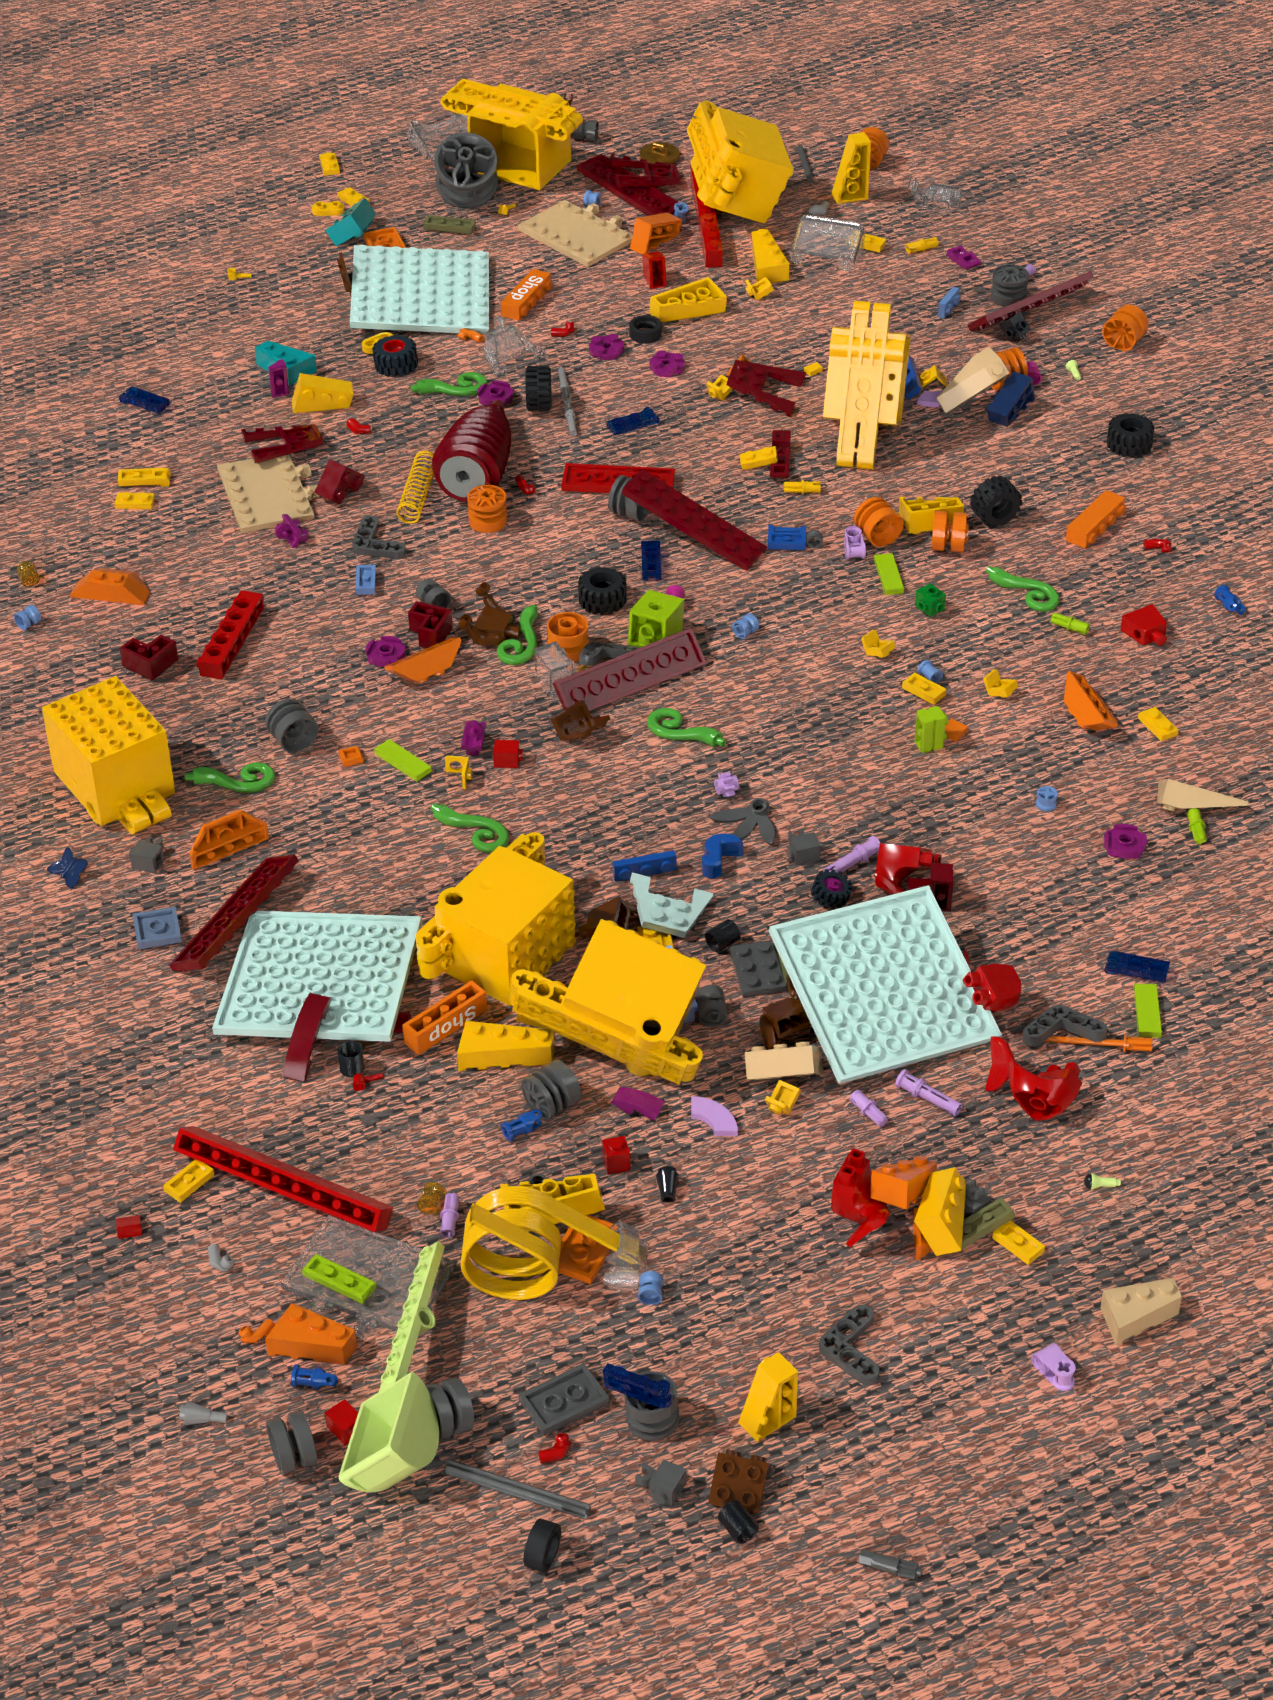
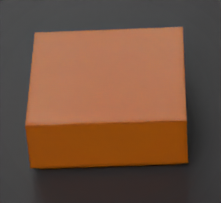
[945,718,968,742]
[338,746,364,767]

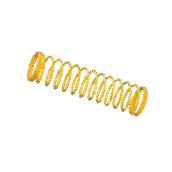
[397,451,434,523]

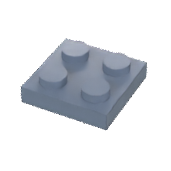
[132,906,182,950]

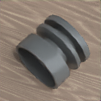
[991,264,1029,307]
[608,475,650,522]
[265,699,319,753]
[521,1059,581,1121]
[624,1371,680,1441]

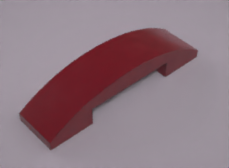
[770,430,791,478]
[283,993,331,1082]

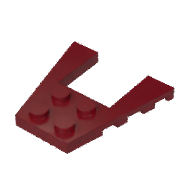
[610,153,680,187]
[726,360,806,417]
[241,424,323,463]

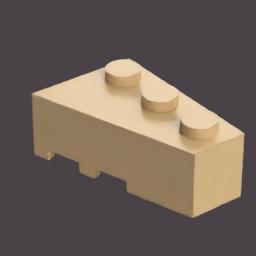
[745,1042,823,1080]
[1100,1278,1182,1346]

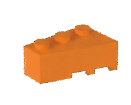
[630,213,683,254]

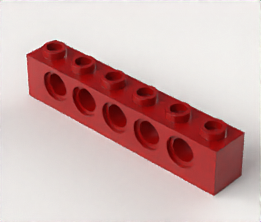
[197,590,264,680]

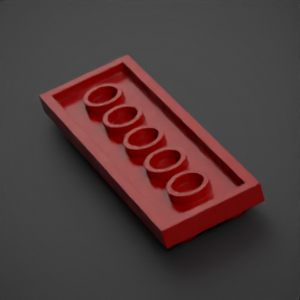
[561,463,675,493]

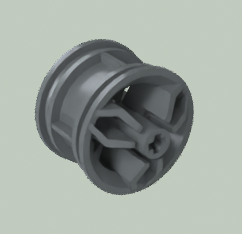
[434,133,498,208]

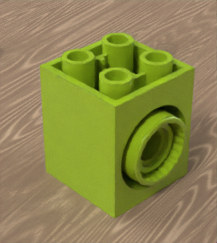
[628,589,685,648]

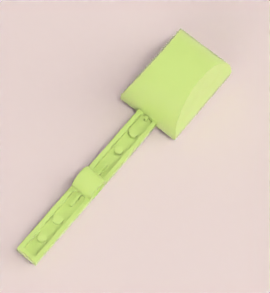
[339,1241,445,1492]

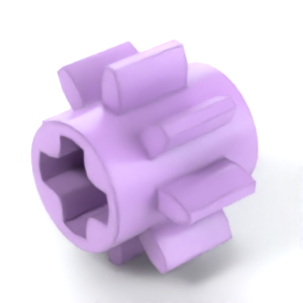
[714,772,739,797]

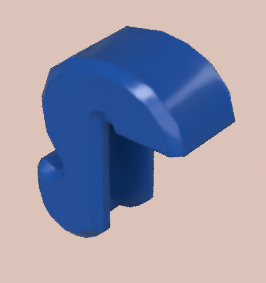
[702,833,743,879]

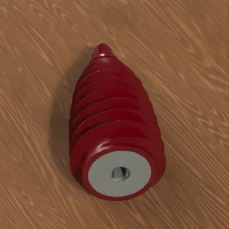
[432,400,511,501]

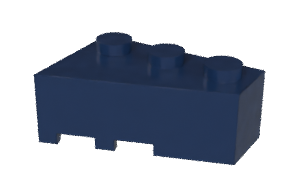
[986,371,1035,427]

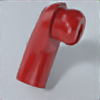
[551,322,575,337]
[346,418,371,434]
[515,475,535,495]
[1143,539,1172,553]
[538,1433,571,1464]

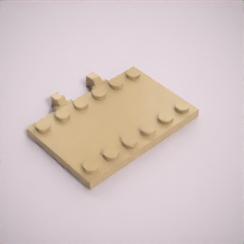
[518,200,633,267]
[217,454,320,533]

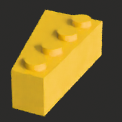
[831,132,871,204]
[649,277,727,322]
[457,1021,556,1071]
[500,1174,605,1232]

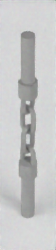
[558,367,577,436]

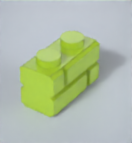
[915,706,948,753]

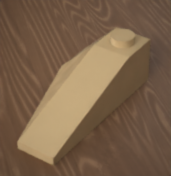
[936,347,1009,413]
[1157,779,1248,812]

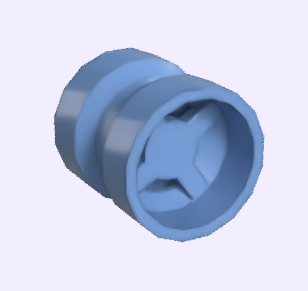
[14,605,41,631]
[732,613,759,639]
[638,1271,663,1305]

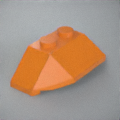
[70,568,150,605]
[384,637,461,684]
[1064,671,1119,731]
[189,809,269,870]

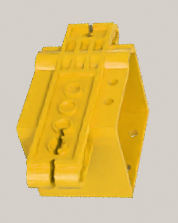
[440,79,583,190]
[686,101,794,223]
[823,300,911,470]
[42,676,175,835]
[415,832,576,1006]
[508,919,706,1085]

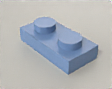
[938,287,961,319]
[355,565,376,595]

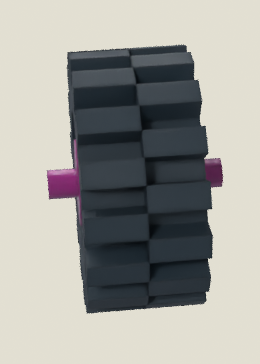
[811,869,853,910]

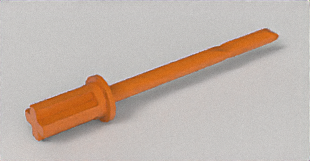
[1045,1034,1153,1052]

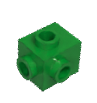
[915,583,946,617]

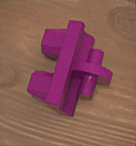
[274,514,309,548]
[461,720,486,756]

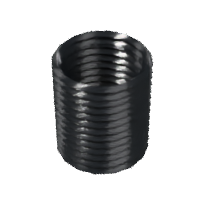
[705,919,740,952]
[338,1041,364,1078]
[718,1500,759,1544]

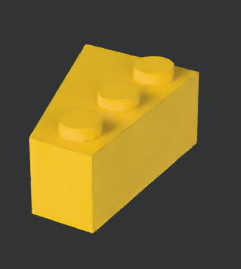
[291,373,354,413]
[899,497,964,534]
[914,1167,966,1256]
[738,1352,798,1442]

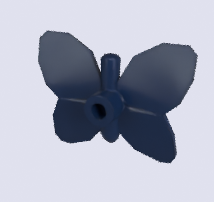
[47,847,88,889]

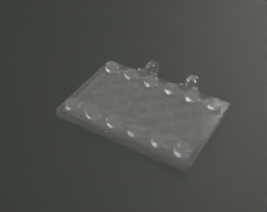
[281,1215,456,1339]

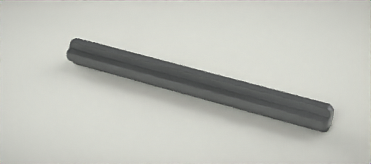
[445,1460,590,1519]

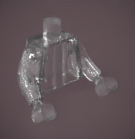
[907,179,963,214]
[484,317,545,377]

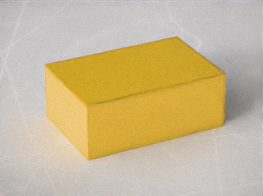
[804,362,823,376]

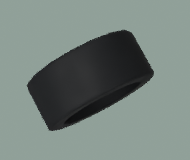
[629,315,662,344]
[523,1518,561,1573]

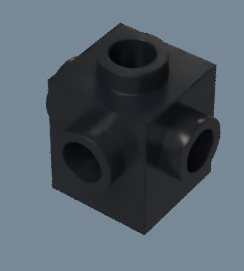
[999,312,1031,342]

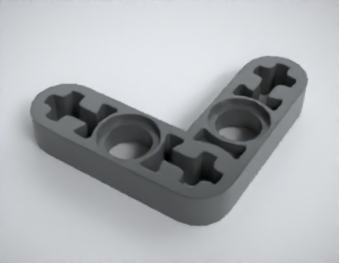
[352,515,406,559]
[579,642,640,666]
[1023,1005,1107,1046]
[819,1305,880,1385]

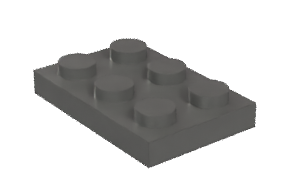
[729,940,786,998]
[518,1363,609,1436]

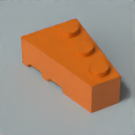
[870,1156,937,1209]
[265,1303,357,1365]

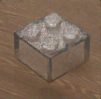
[534,642,575,701]

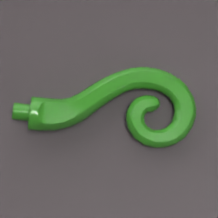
[410,372,488,396]
[986,566,1060,612]
[497,605,538,665]
[647,708,727,748]
[185,762,275,793]
[431,803,509,853]

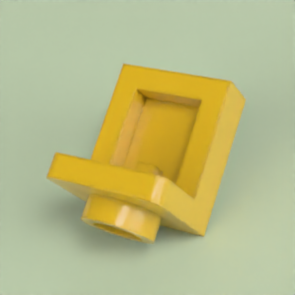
[745,277,774,300]
[706,374,733,400]
[861,630,896,658]
[983,669,1019,698]
[765,1080,801,1115]

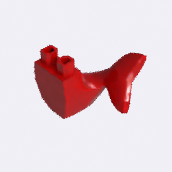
[875,843,942,895]
[962,950,1021,1013]
[985,1036,1082,1121]
[831,1148,890,1247]

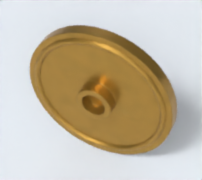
[640,141,680,164]

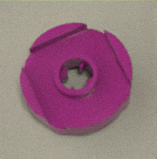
[589,334,624,360]
[650,350,685,377]
[478,380,514,407]
[366,636,406,667]
[1103,824,1147,859]

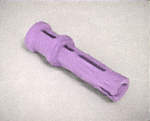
[823,836,880,874]
[895,1069,963,1117]

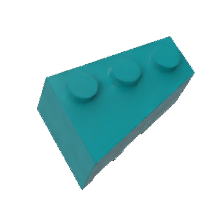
[325,198,376,246]
[255,341,317,386]

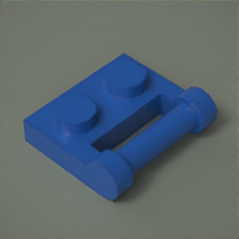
[768,525,806,550]

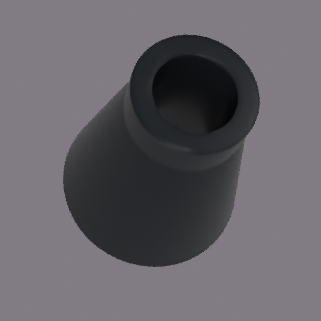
[656,1166,679,1202]

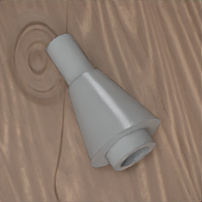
[179,1400,227,1426]

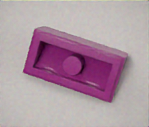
[268,359,289,398]

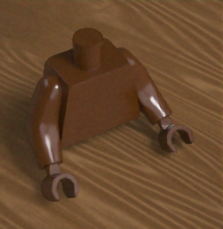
[458,582,521,646]
[578,896,641,939]
[759,998,811,1050]

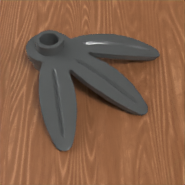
[710,798,775,844]

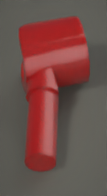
[352,1073,383,1091]

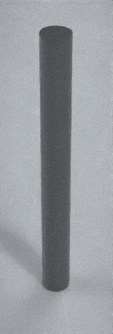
[797,145,814,183]

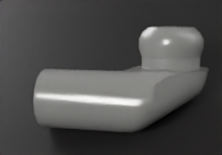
[809,201,829,216]
[208,1244,234,1272]

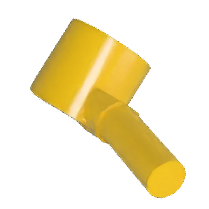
[498,203,516,215]
[227,268,251,280]

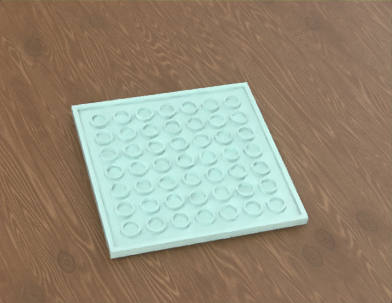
[350,245,489,334]
[768,885,1002,1084]
[212,911,422,1042]

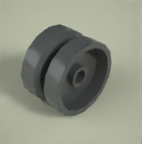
[426,1377,474,1441]
[266,1409,317,1475]

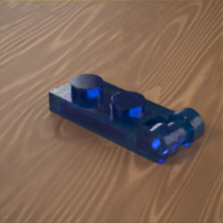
[119,386,170,414]
[606,407,660,436]
[641,541,661,581]
[1104,951,1170,983]
[603,1363,672,1408]

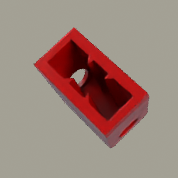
[642,251,667,289]
[1120,604,1167,646]

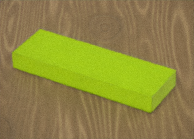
[874,553,904,595]
[374,739,432,782]
[1133,983,1162,1038]
[302,1254,377,1304]

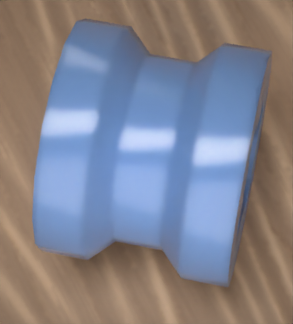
[583,190,602,207]
[1036,786,1058,811]

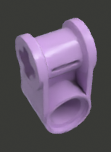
[844,526,866,560]
[1031,1343,1076,1391]

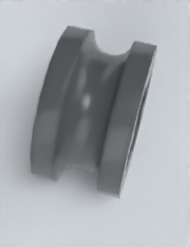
[806,530,823,548]

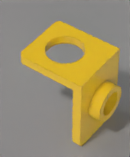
[919,365,948,388]
[445,756,472,790]

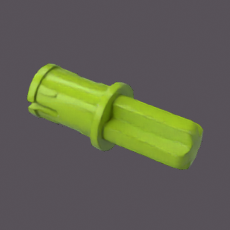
[1050,613,1090,635]
[1187,808,1207,845]

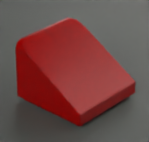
[116,1215,142,1239]

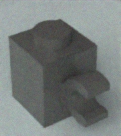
[787,829,821,865]
[129,836,164,874]
[964,1179,992,1219]
[635,1459,687,1506]

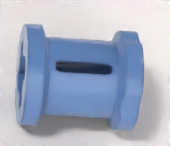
[673,202,689,223]
[917,660,943,683]

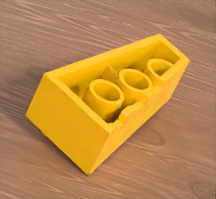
[751,229,789,283]

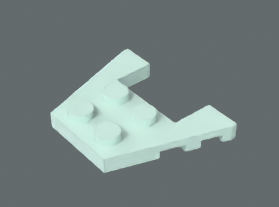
[630,872,713,938]

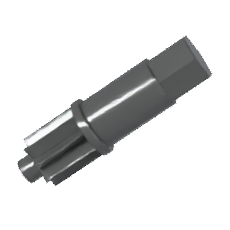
[858,1549,923,1580]

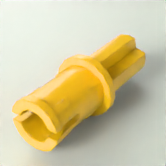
[905,237,939,254]
[783,480,821,494]

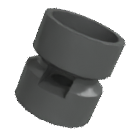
[573,119,599,142]
[415,578,451,608]
[696,985,728,1027]

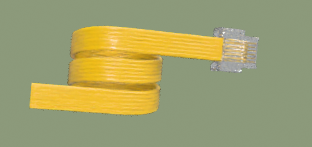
[461,1186,650,1300]

